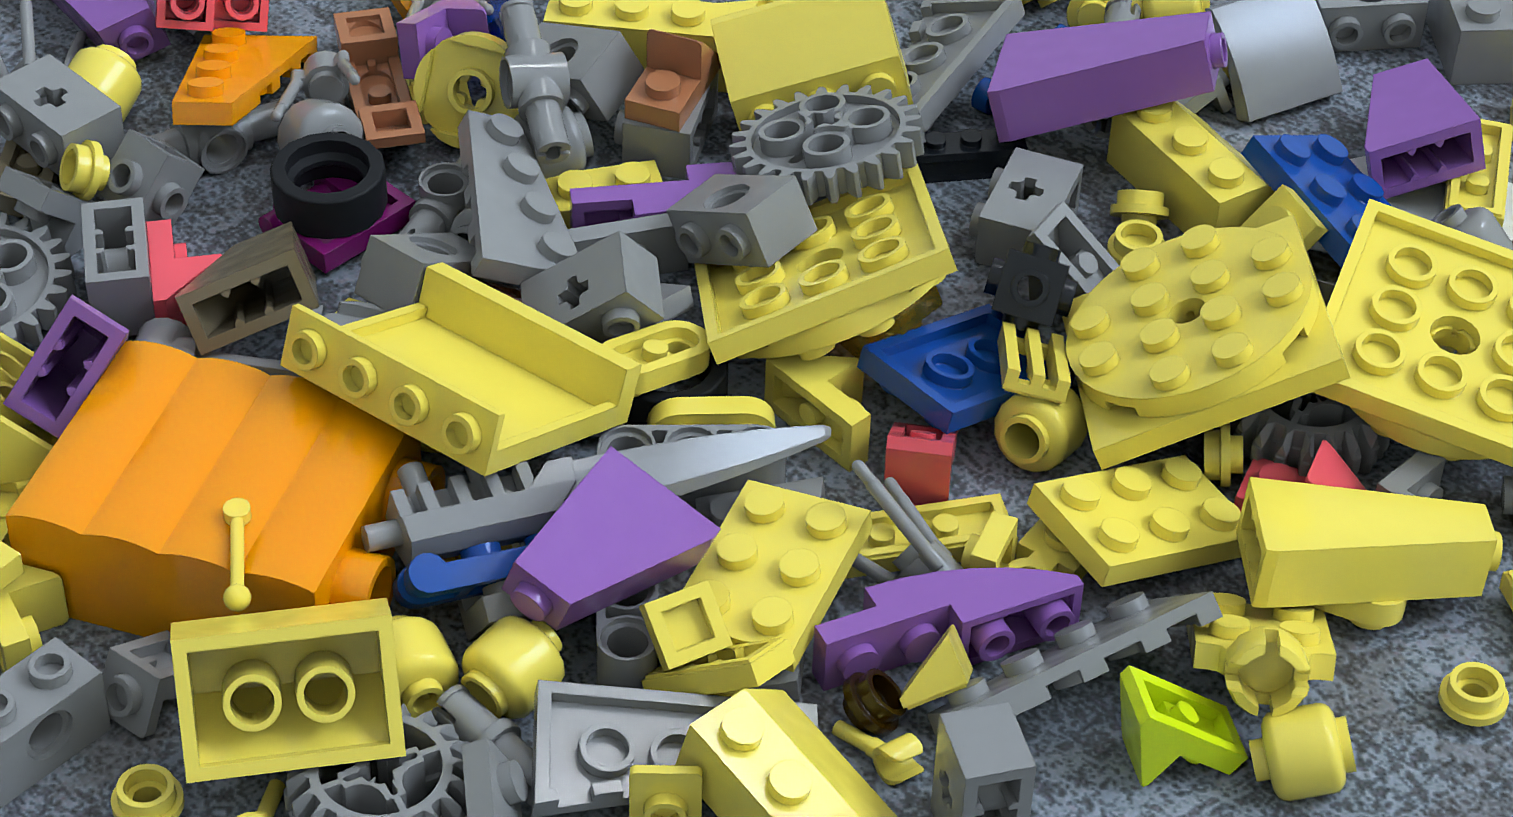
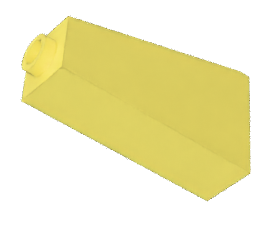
[1236,477,1503,608]

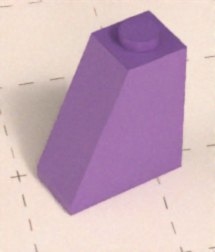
[1364,58,1486,199]
[3,294,130,439]
[501,446,721,631]

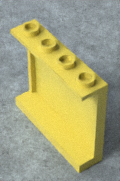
[280,262,642,477]

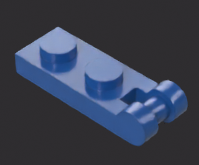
[392,532,539,609]

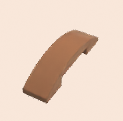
[333,7,426,149]

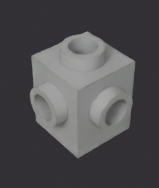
[96,129,205,228]

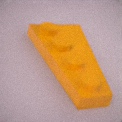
[172,27,317,126]

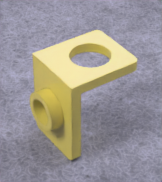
[629,765,703,817]

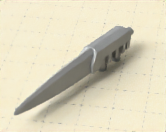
[361,425,832,566]

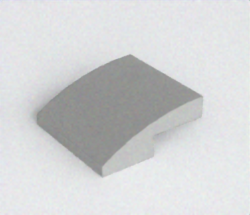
[1205,0,1343,122]

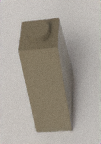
[175,221,319,355]

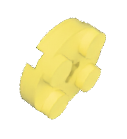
[413,31,519,149]

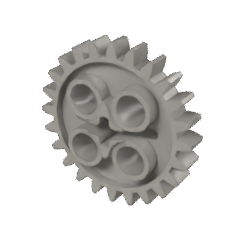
[729,84,926,205]
[0,212,77,346]

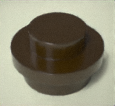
[843,668,907,736]

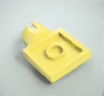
[1186,593,1336,717]

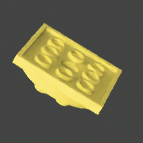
[694,163,958,365]
[1312,198,1513,467]
[1062,214,1351,470]

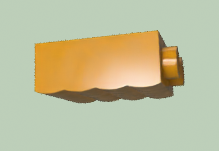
[5,341,446,637]

